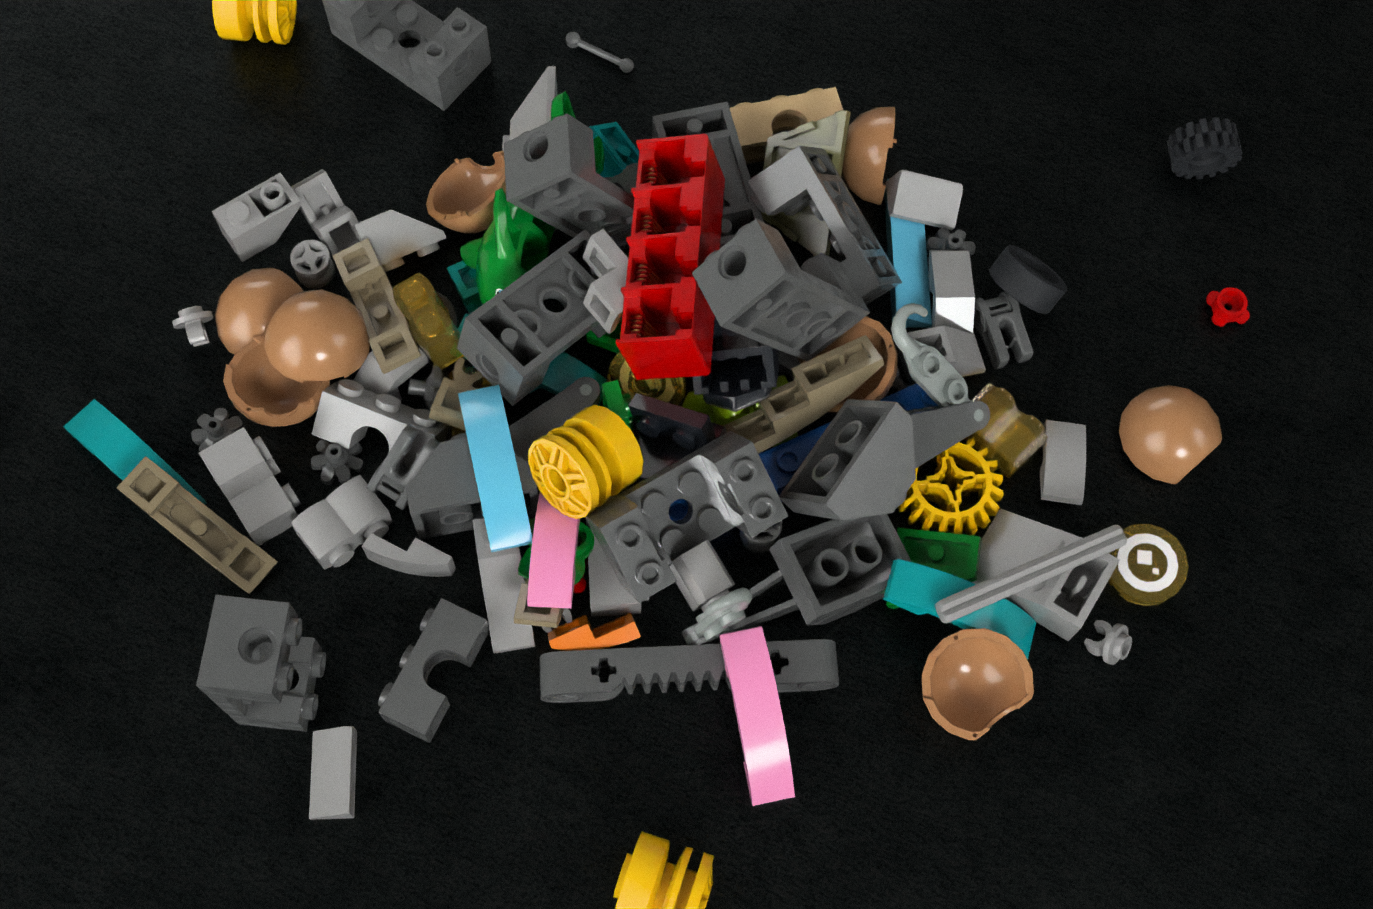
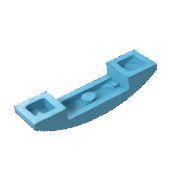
[458,385,533,552]

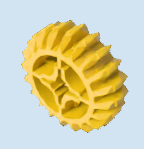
[898,438,1004,535]

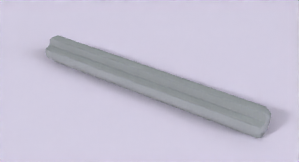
[935,525,1127,623]

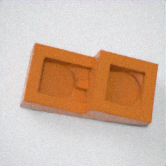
[548,613,641,651]

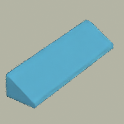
[884,179,932,328]

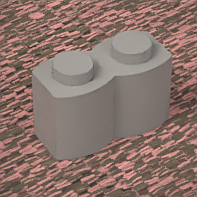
[291,475,393,570]
[669,540,735,612]

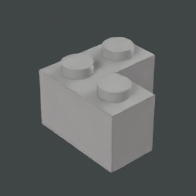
[199,427,301,546]

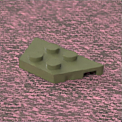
[761,110,851,256]

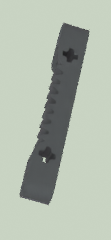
[539,639,839,703]

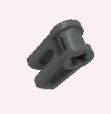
[974,291,1033,370]
[367,423,440,510]

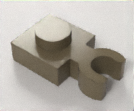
[429,358,484,431]

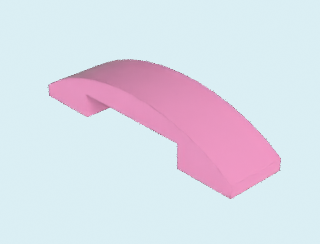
[527,492,580,608]
[719,626,795,806]

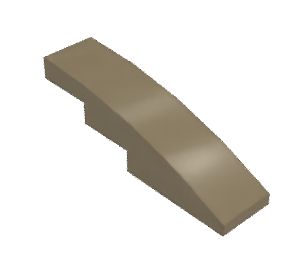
[724,335,884,453]

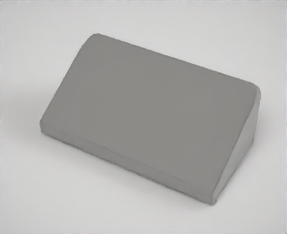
[885,170,963,230]
[309,726,357,820]

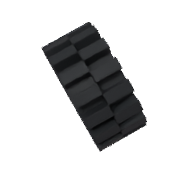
[1167,117,1242,179]

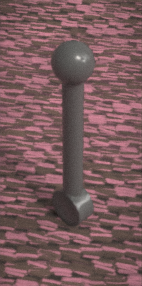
[566,32,634,73]

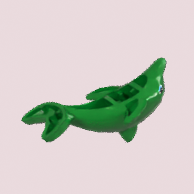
[460,91,605,304]

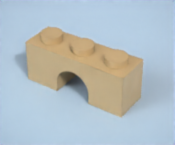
[730,87,843,164]

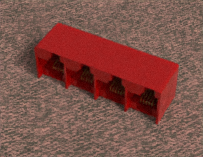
[615,134,725,380]

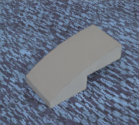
[1040,420,1086,505]
[362,532,456,577]

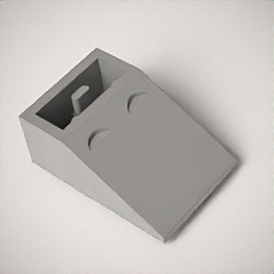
[972,509,1120,641]

